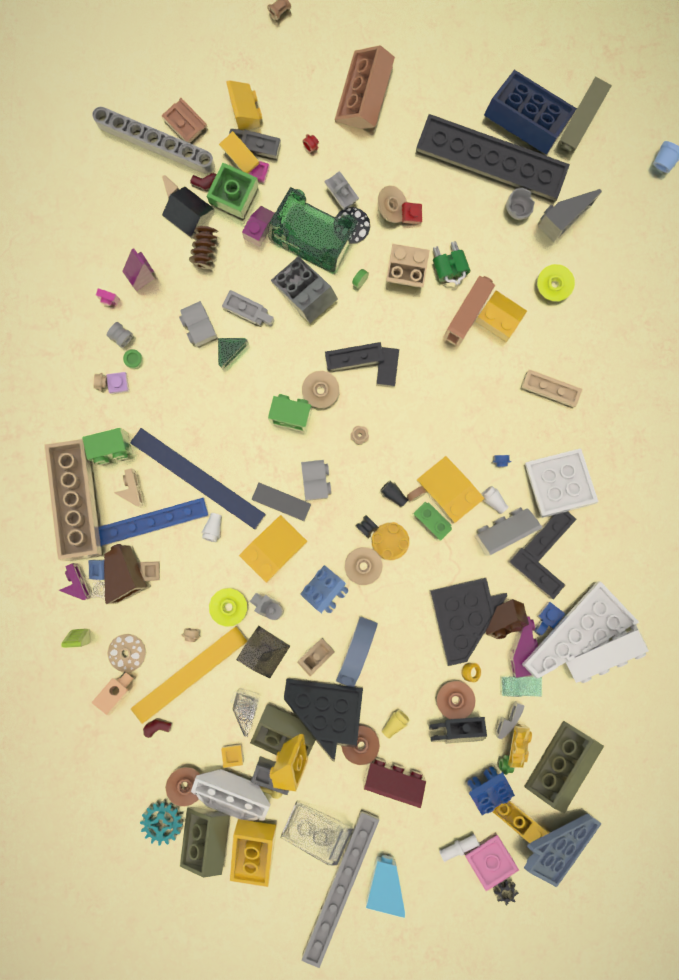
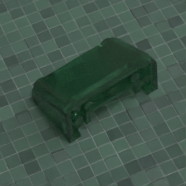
[268,187,358,272]

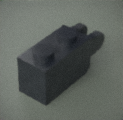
[429,717,487,744]

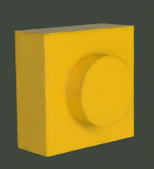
[221,744,244,768]

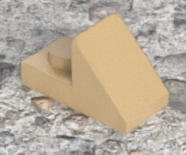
[114,468,144,507]
[297,638,335,677]

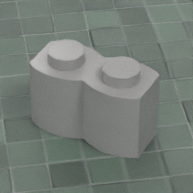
[179,301,218,347]
[301,459,332,501]

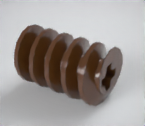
[189,226,219,269]

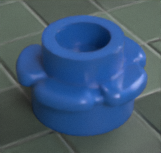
[493,455,512,467]

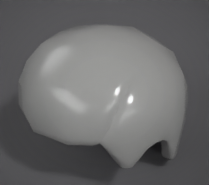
[506,188,535,220]

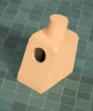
[91,671,134,715]

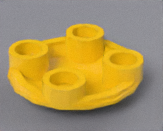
[372,522,410,560]

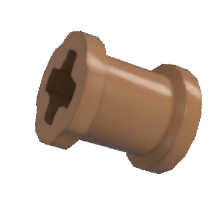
[267,0,292,20]

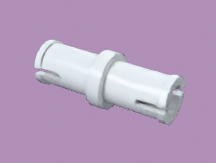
[439,834,480,863]

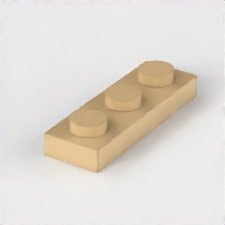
[521,369,583,408]

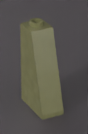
[559,76,612,152]

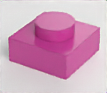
[96,288,120,306]

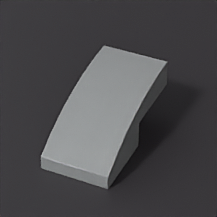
[495,701,525,739]

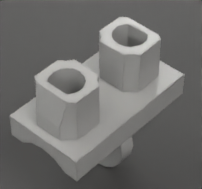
[324,171,359,210]
[250,592,283,621]

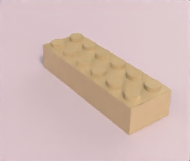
[44,439,102,561]

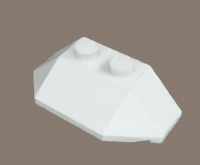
[191,769,271,821]

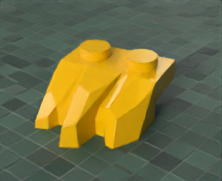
[508,724,532,768]

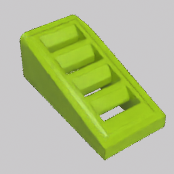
[61,629,90,648]

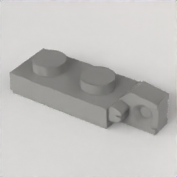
[222,290,275,326]

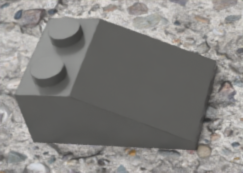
[538,189,602,242]

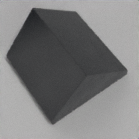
[162,186,215,239]

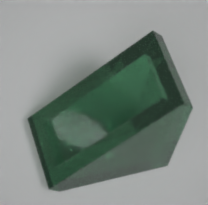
[218,338,249,370]

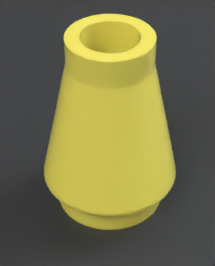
[382,710,410,739]

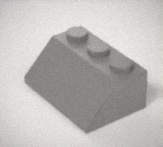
[475,507,543,556]

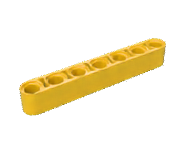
[130,626,248,724]

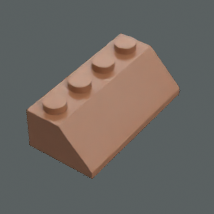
[334,45,395,129]

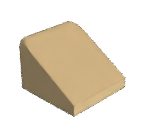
[162,175,179,198]
[137,561,159,581]

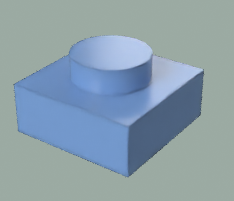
[88,560,104,580]

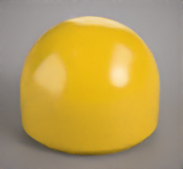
[461,663,481,683]

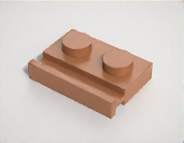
[161,98,208,143]

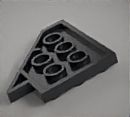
[430,577,508,666]
[284,679,363,762]

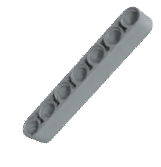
[92,106,215,174]

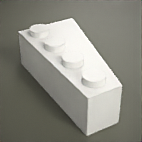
[566,624,649,683]

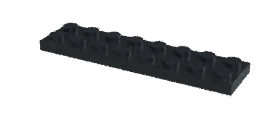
[416,114,570,201]

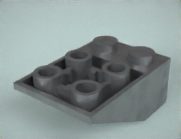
[270,256,338,323]

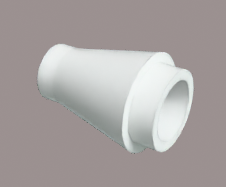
[481,486,509,514]
[201,513,222,542]

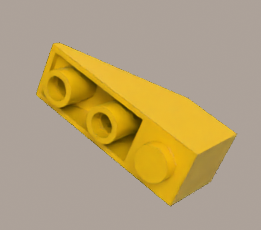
[492,801,551,843]

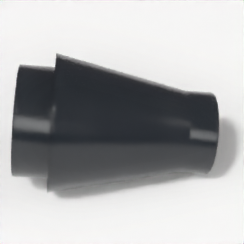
[380,480,408,508]

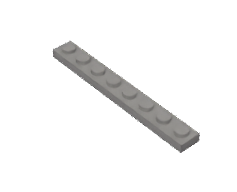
[301,811,380,968]

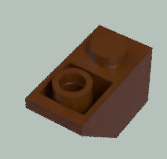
[486,599,529,639]

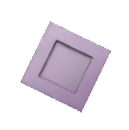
[106,372,129,394]

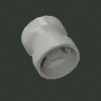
[106,321,133,348]

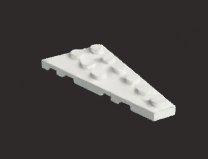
[522,581,640,679]

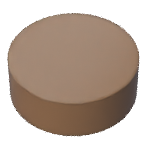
[407,486,427,502]

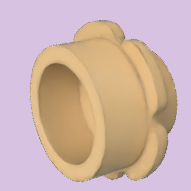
[93,372,107,391]
[350,425,369,444]
[181,628,200,642]

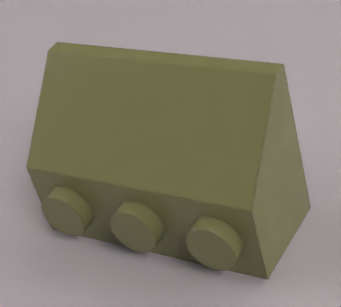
[250,705,315,756]
[180,807,229,878]

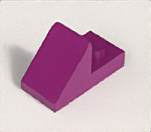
[59,563,91,600]

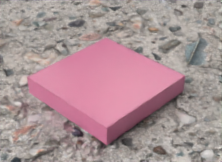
[465,835,520,892]

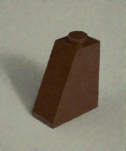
[104,544,146,605]

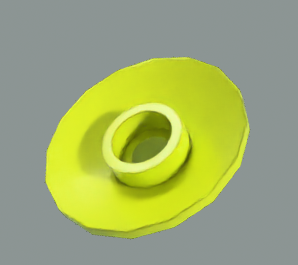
[537,264,575,302]
[209,588,247,627]

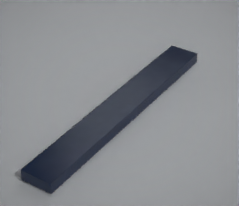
[130,428,266,530]

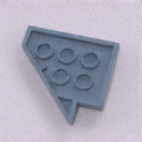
[523,814,602,888]

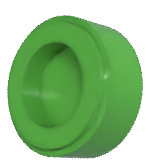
[352,269,369,288]
[123,349,143,369]

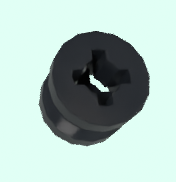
[355,515,379,539]

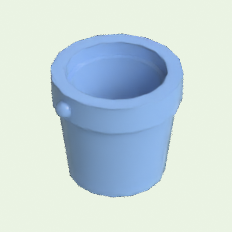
[653,141,679,173]

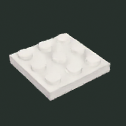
[525,448,599,518]

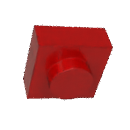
[402,202,423,224]

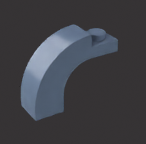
[336,617,378,687]

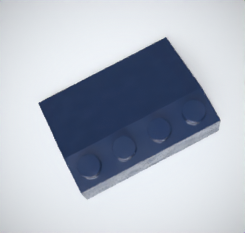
[484,69,577,155]

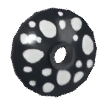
[333,207,371,244]

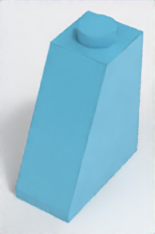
[366,855,405,918]

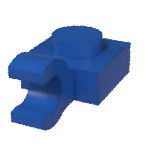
[534,601,565,636]

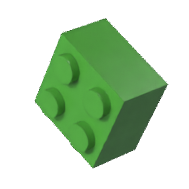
[206,162,259,219]
[268,394,312,432]
[82,428,133,465]

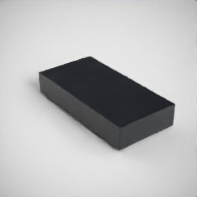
[376,347,400,387]

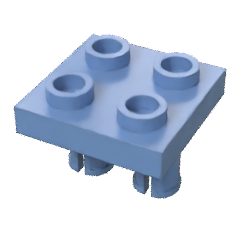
[300,565,348,614]

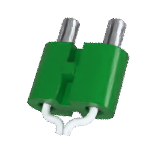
[432,241,471,285]

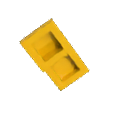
[219,131,260,174]

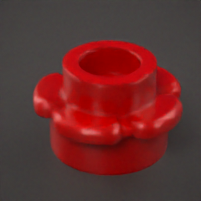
[302,134,319,152]

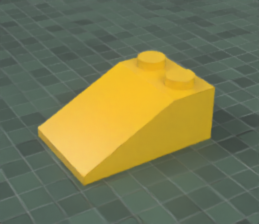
[417,456,485,524]
[239,515,308,583]
[230,819,276,887]

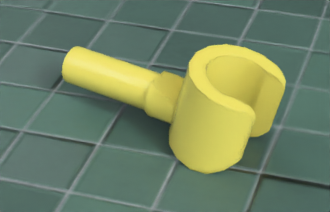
[259,786,283,799]

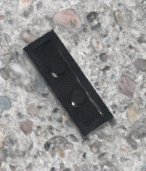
[325,342,384,372]
[523,511,577,562]
[508,547,566,600]

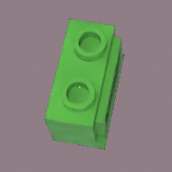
[412,501,452,541]

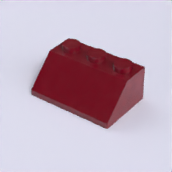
[363,758,426,809]

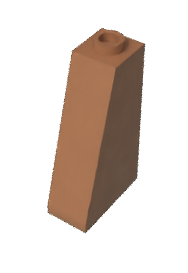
[443,275,496,346]

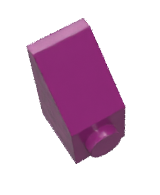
[242,206,278,247]

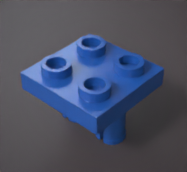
[467,767,515,816]

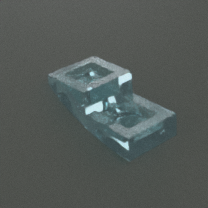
[502,676,543,697]

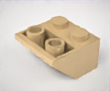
[386,243,430,288]

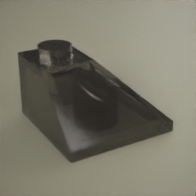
[236,625,290,679]

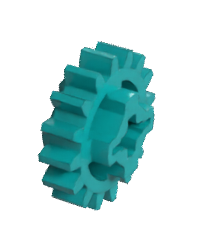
[140,801,183,846]

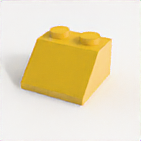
[226,80,263,131]
[475,290,527,342]
[270,734,308,792]

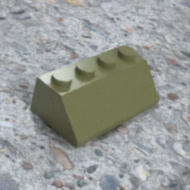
[525,721,604,814]

